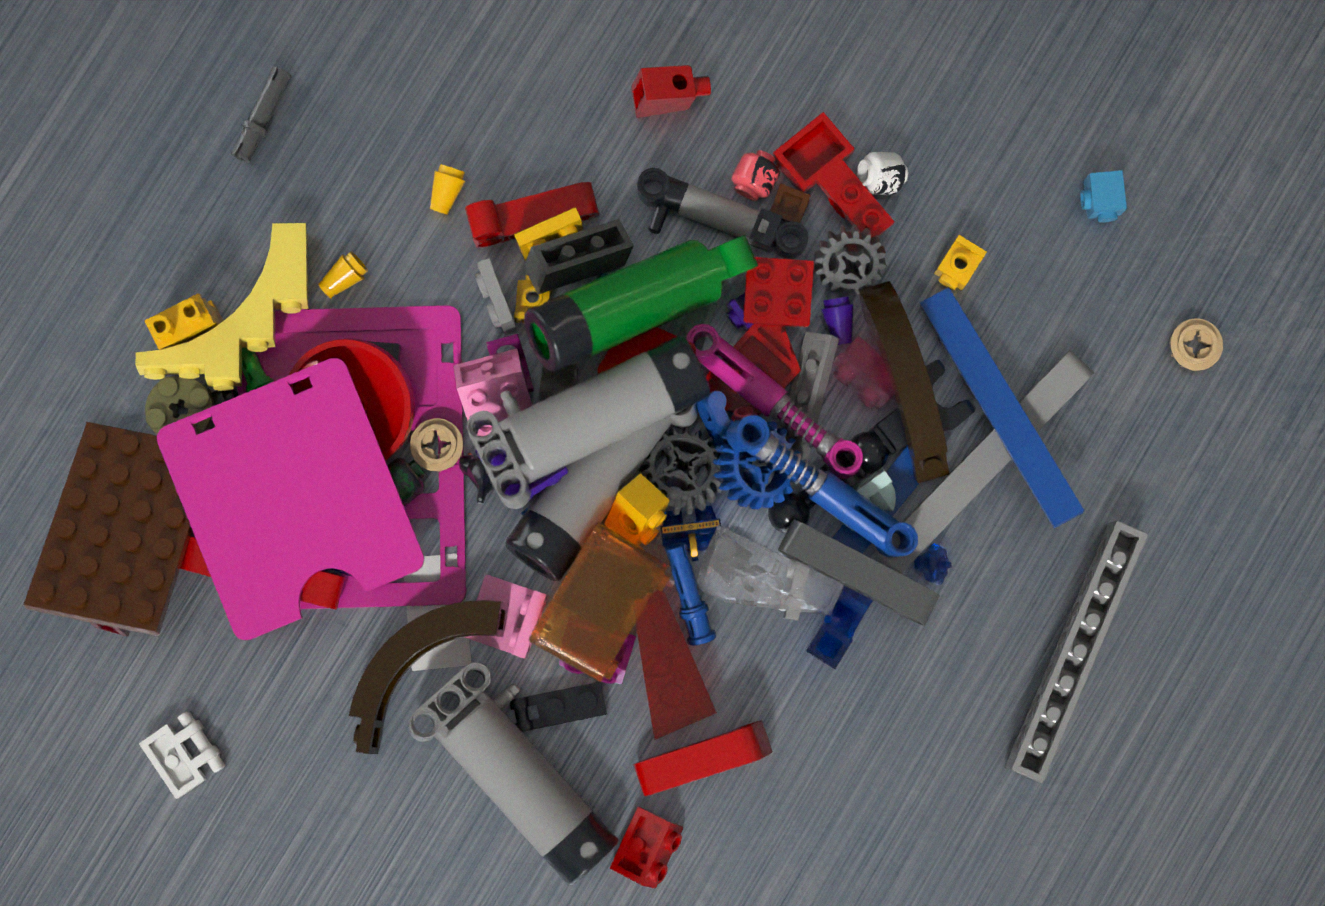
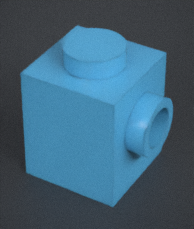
[1080,170,1127,223]

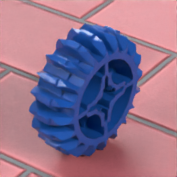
[712,421,801,509]

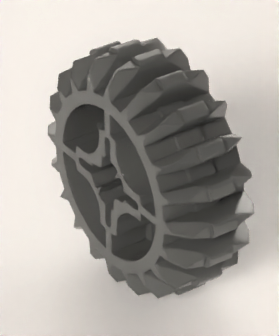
[637,426,724,515]

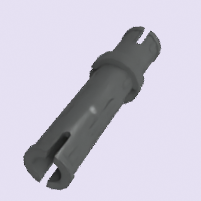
[230,66,292,163]

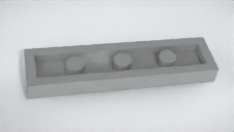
[781,332,839,463]

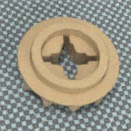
[1169,318,1223,371]
[410,418,464,472]

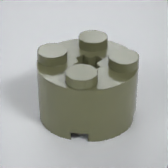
[145,376,215,434]

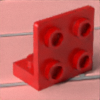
[743,257,814,327]

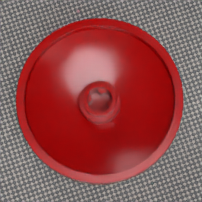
[288,338,415,461]

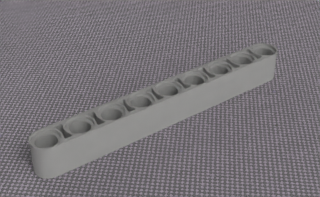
[869,350,1094,574]

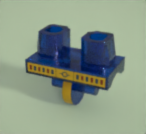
[660,505,722,562]

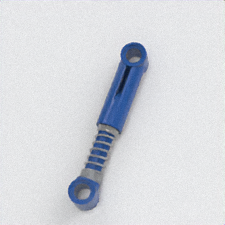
[727,415,918,557]

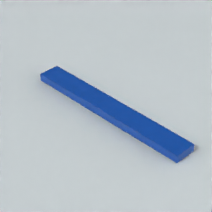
[920,287,1084,529]

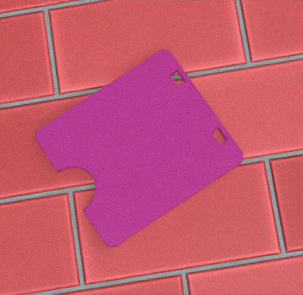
[157,358,425,640]

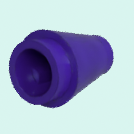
[821,296,853,345]

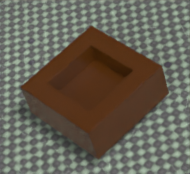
[770,183,811,223]

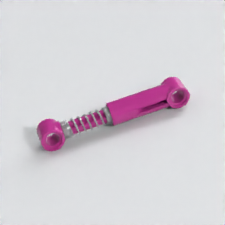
[687,324,863,479]

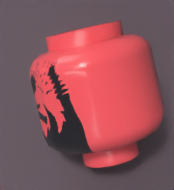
[731,150,780,201]

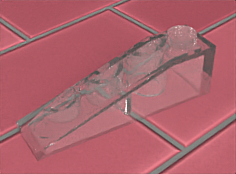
[696,525,845,615]

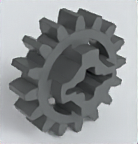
[814,224,887,296]

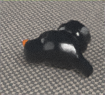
[459,453,494,504]

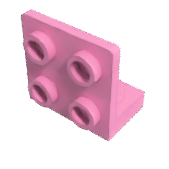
[453,348,533,436]
[465,575,549,659]

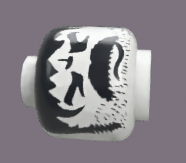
[857,152,908,195]

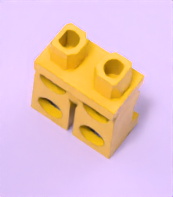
[144,293,223,350]

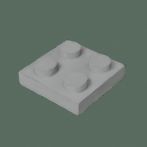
[474,258,517,335]

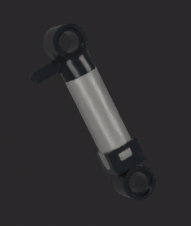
[637,168,809,259]

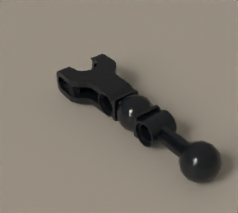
[768,360,976,534]

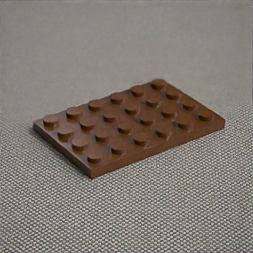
[23,422,192,636]

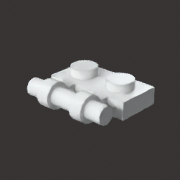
[139,710,226,799]

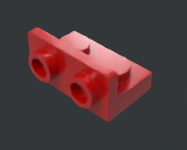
[610,807,683,889]

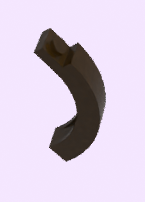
[858,281,950,483]
[349,600,509,754]

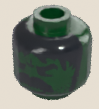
[388,457,426,506]

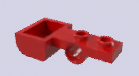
[772,112,895,238]

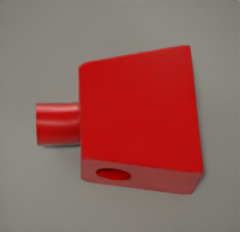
[631,65,711,118]

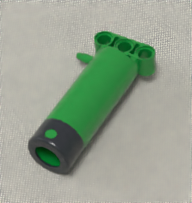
[524,235,758,372]

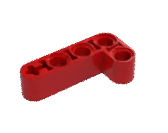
[465,182,600,248]
[633,720,773,796]

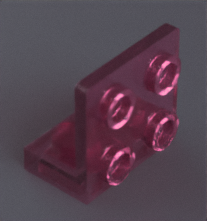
[832,336,894,410]

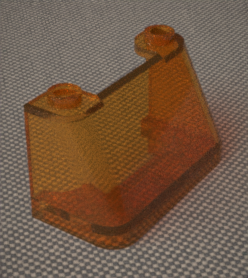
[528,522,672,683]

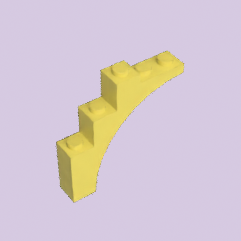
[135,223,309,391]

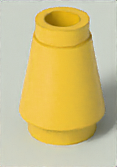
[429,164,466,215]
[318,251,368,298]

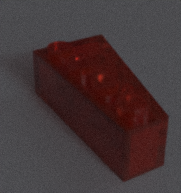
[632,588,717,740]

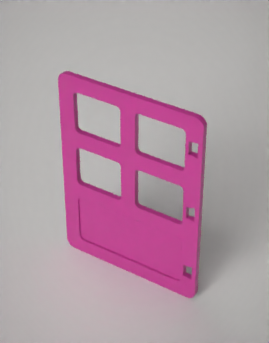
[237,305,467,609]

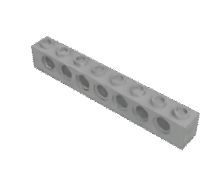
[1005,521,1148,783]

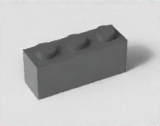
[524,219,634,294]

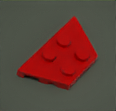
[706,324,801,416]

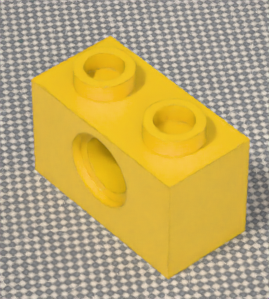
[604,473,670,551]

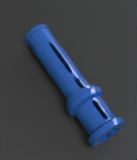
[665,542,716,646]

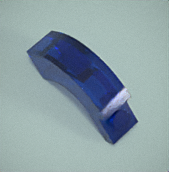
[806,585,873,669]

